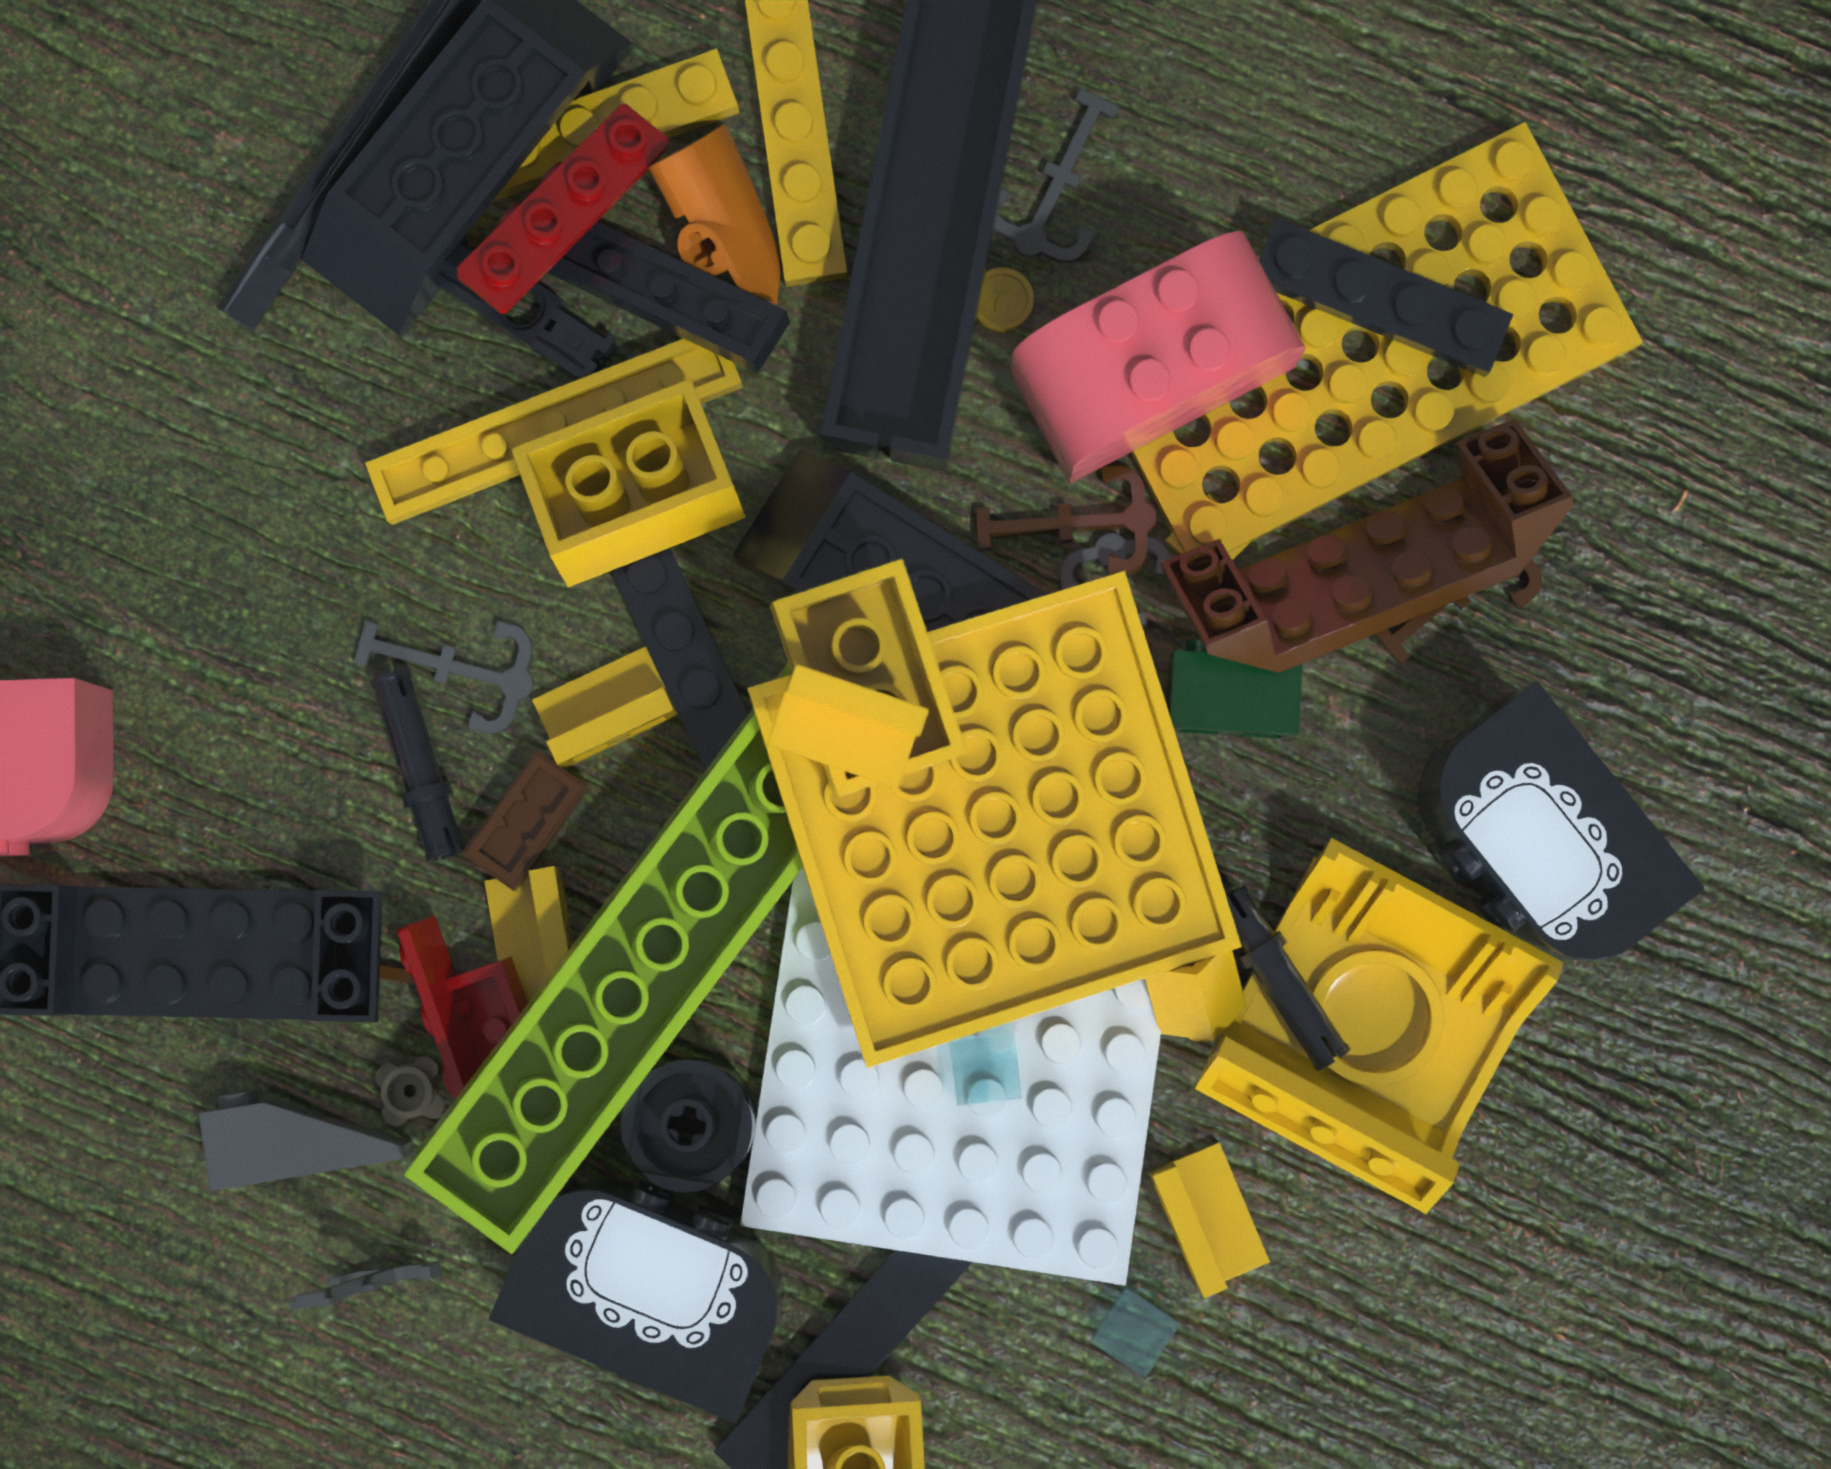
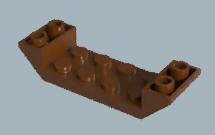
[1160,418,1573,673]

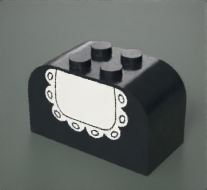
[1418,680,1705,960]
[488,1180,784,1424]

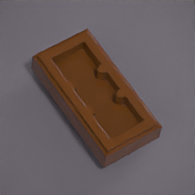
[462,750,590,892]

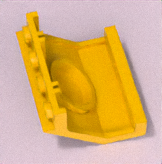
[1195,838,1564,1214]

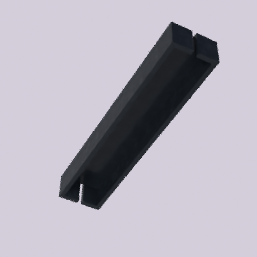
[820,0,1039,472]

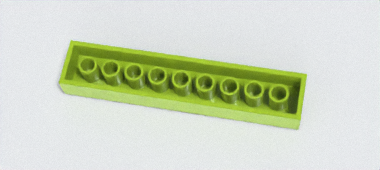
[404,662,803,1254]

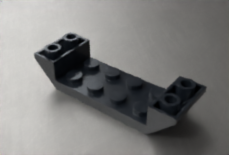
[301,0,634,338]
[732,450,1048,632]
[0,884,383,1022]

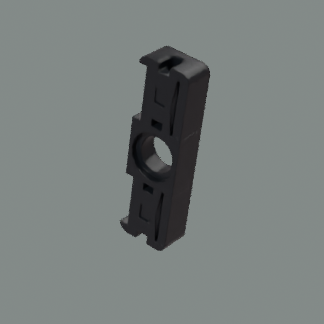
[432,236,617,380]

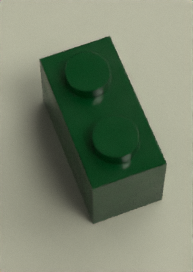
[1166,640,1303,740]

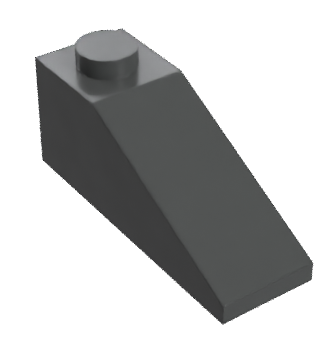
[199,1090,415,1191]

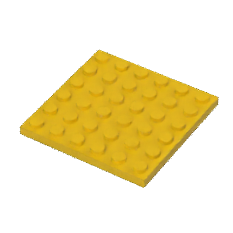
[747,571,1242,1068]

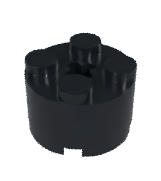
[621,1057,757,1192]

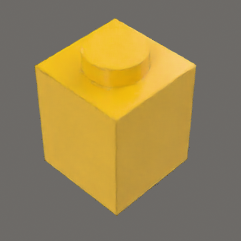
[1145,950,1246,1042]

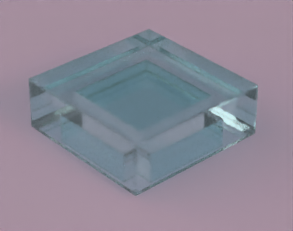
[950,1033,1022,1106]
[1090,1285,1181,1378]

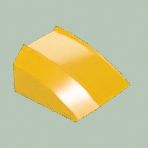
[788,1375,925,1469]

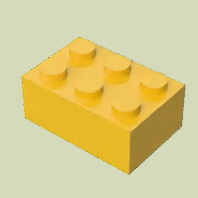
[511,378,746,588]
[770,559,968,797]

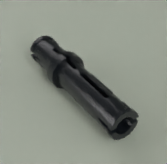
[370,669,466,863]
[1226,884,1351,1071]

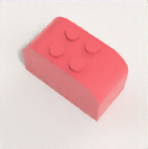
[1010,231,1306,484]
[0,678,114,856]

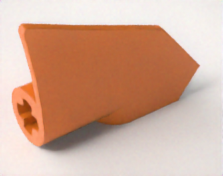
[648,124,780,305]

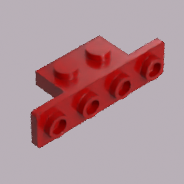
[457,104,669,314]
[397,916,528,1099]

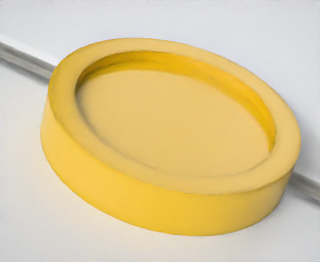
[977,267,1034,332]

